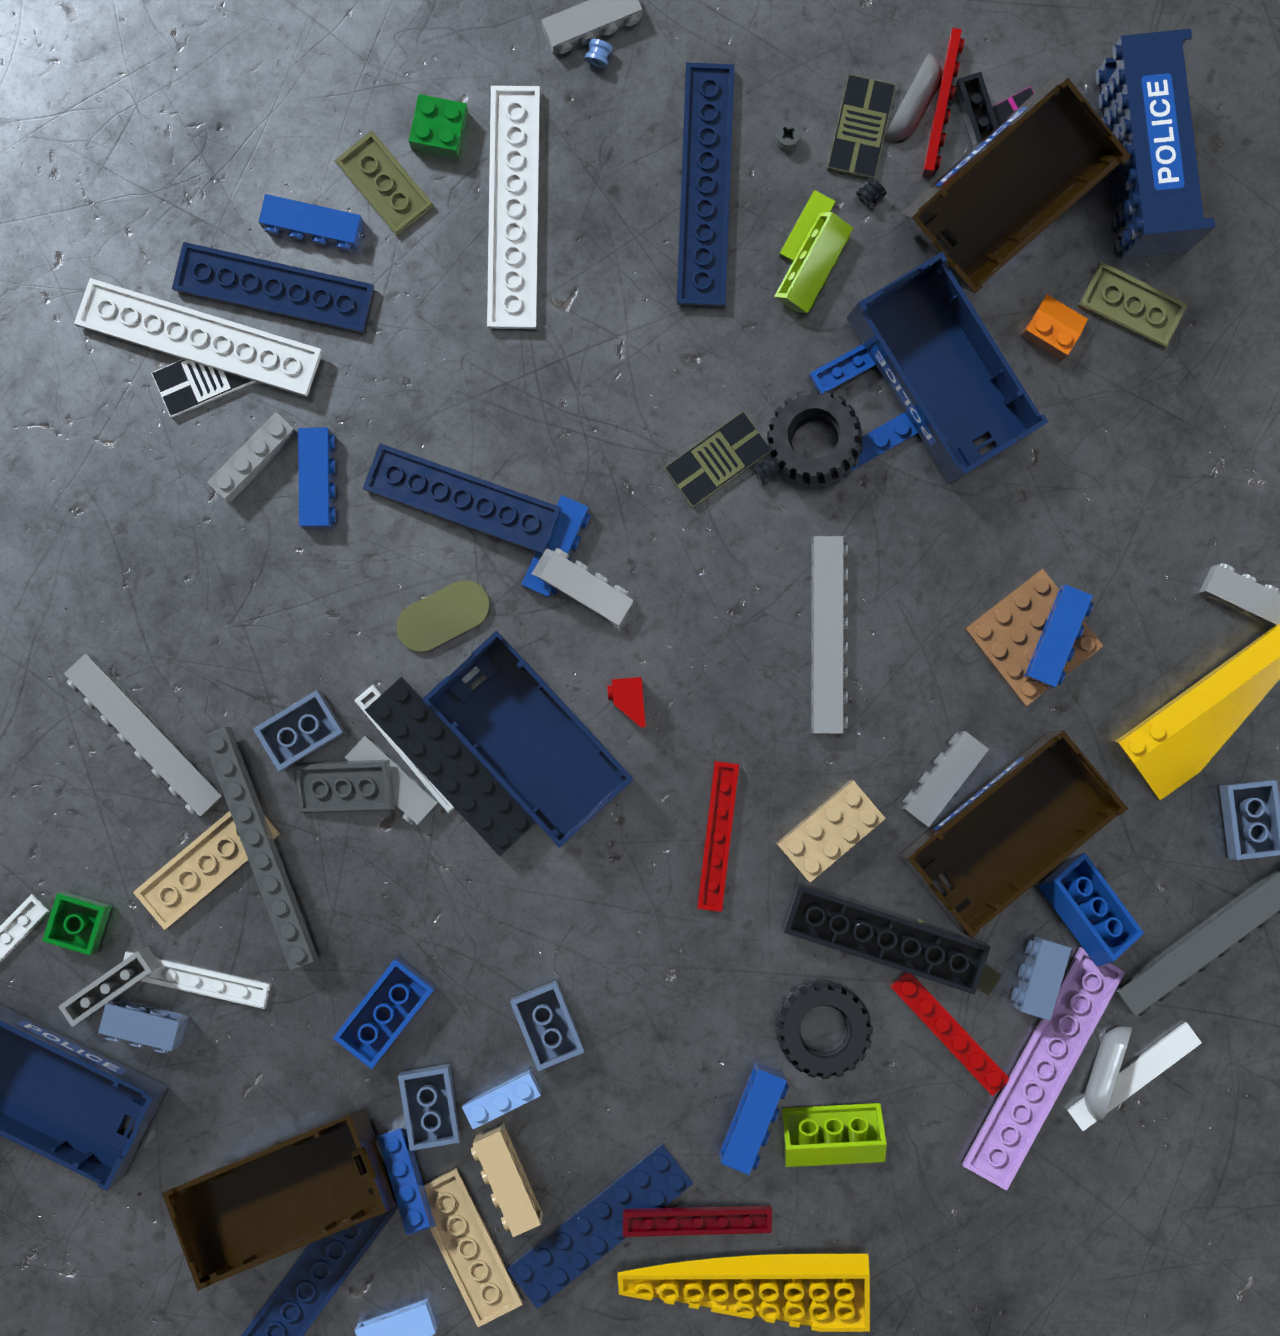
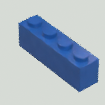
[259,194,364,251]
[298,427,336,529]
[521,495,591,598]
[1024,584,1094,688]
[377,1128,436,1235]

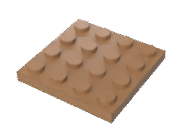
[965,569,1103,706]

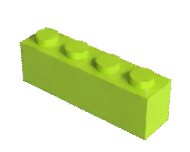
[774,212,853,313]

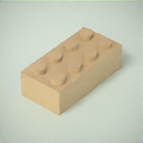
[776,780,886,883]
[471,1123,543,1237]

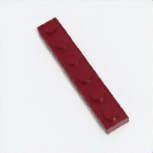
[622,1206,772,1237]

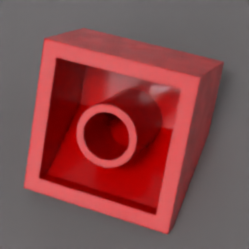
[607,677,646,728]

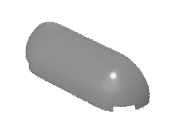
[884,53,942,142]
[1084,1026,1132,1123]

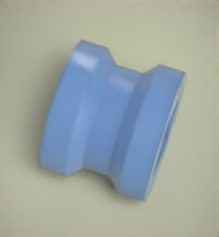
[584,39,613,68]

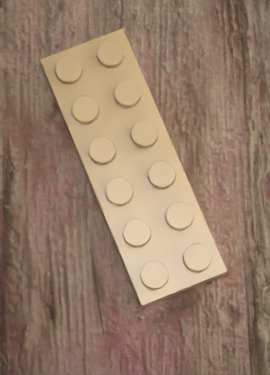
[133,811,280,930]
[424,1168,523,1327]

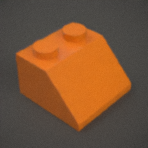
[1021,294,1088,361]

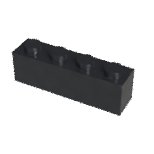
[955,72,998,148]

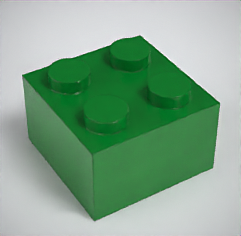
[409,94,469,159]
[42,891,112,956]

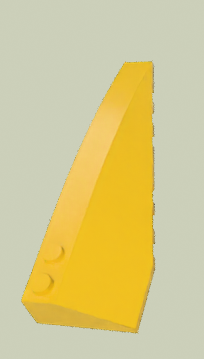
[1115,623,1280,800]
[618,1254,870,1332]

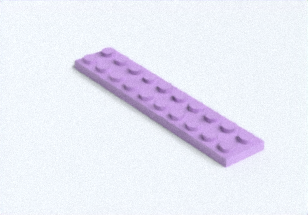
[962,947,1125,1191]

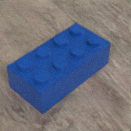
[1038,853,1144,967]
[332,957,436,1069]
[719,1062,789,1175]

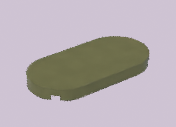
[396,580,490,652]

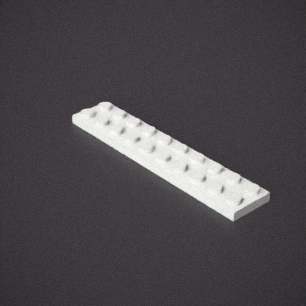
[487,86,540,329]
[74,278,323,397]

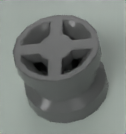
[775,121,801,151]

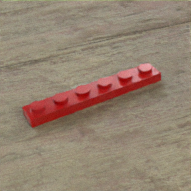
[922,28,965,178]
[697,761,739,912]
[890,972,1010,1096]

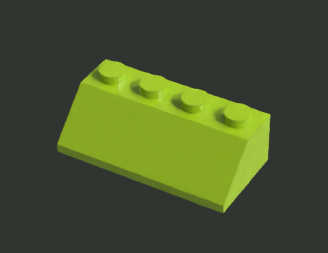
[782,1103,887,1167]

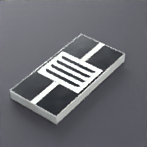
[151,359,256,418]

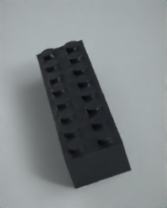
[365,676,536,857]
[783,882,991,995]

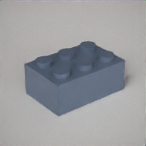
[253,690,346,771]
[1219,780,1280,860]
[1011,935,1072,1021]
[510,980,585,1071]
[98,998,189,1054]
[398,1064,462,1151]

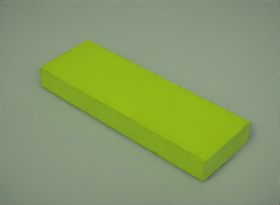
[779,190,836,262]

